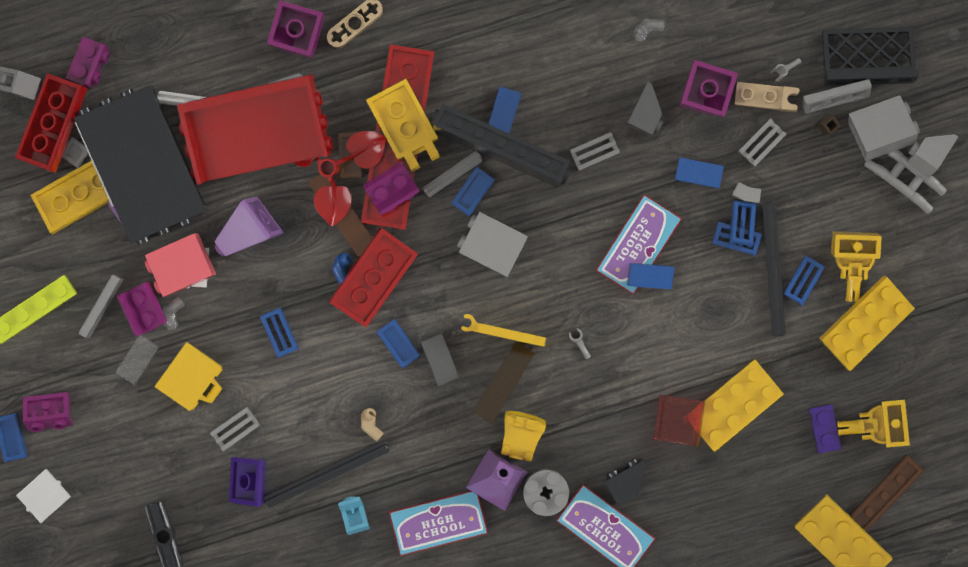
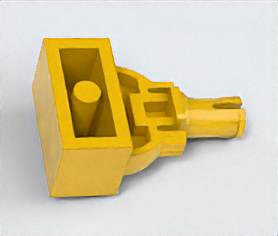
[831,231,882,302]
[837,400,910,447]

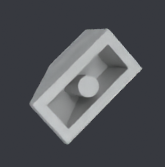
[0,66,41,100]
[906,134,958,178]

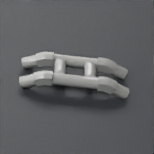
[864,150,947,214]

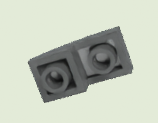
[420,333,459,386]

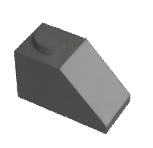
[627,82,663,137]

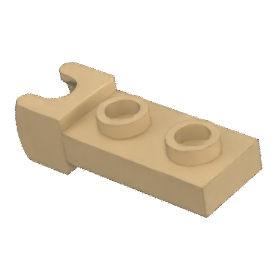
[734,82,800,112]

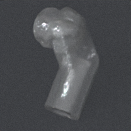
[634,19,665,42]
[163,296,185,330]

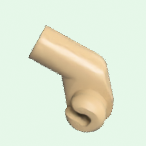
[361,408,384,442]

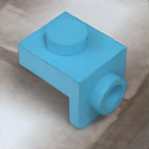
[338,496,370,535]

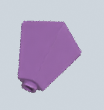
[215,197,284,256]
[466,449,527,511]

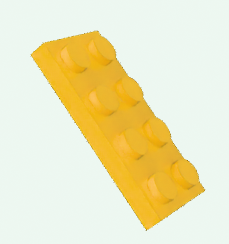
[819,276,915,371]
[685,359,784,452]
[794,494,893,567]

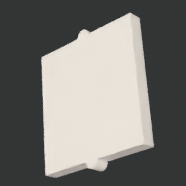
[16,469,71,523]

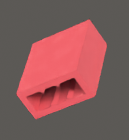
[145,233,217,297]

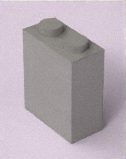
[848,95,920,161]
[457,212,528,277]

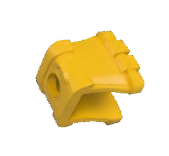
[501,411,546,462]

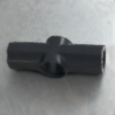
[145,500,184,567]

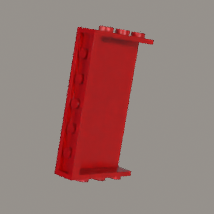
[177,74,333,185]

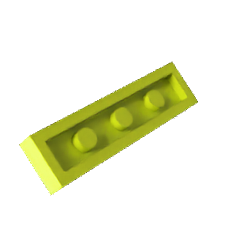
[0,275,78,344]

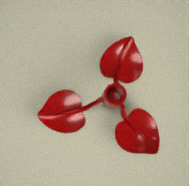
[293,131,386,226]

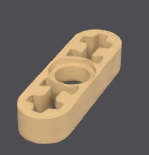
[327,0,383,48]

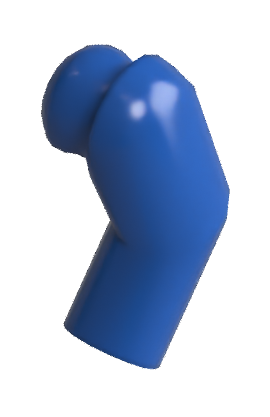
[332,253,352,285]

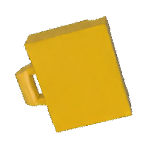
[155,342,223,411]

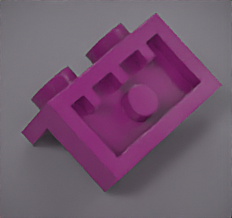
[66,37,110,89]
[363,162,419,215]
[117,281,168,337]
[23,392,73,432]

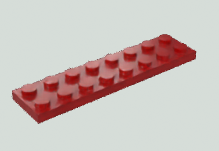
[361,44,435,230]

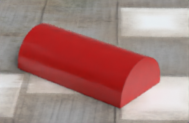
[15,73,88,173]

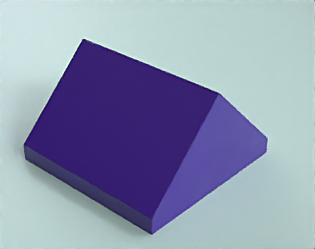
[229,457,266,507]

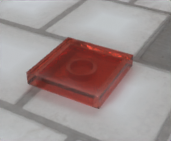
[653,395,705,447]

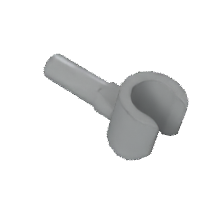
[770,58,801,82]
[569,328,591,359]

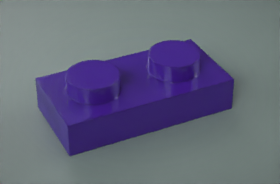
[809,404,841,453]

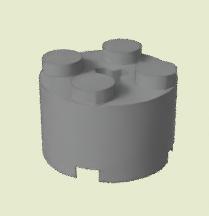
[523,468,569,516]

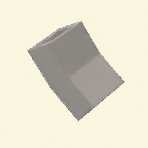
[731,182,761,204]

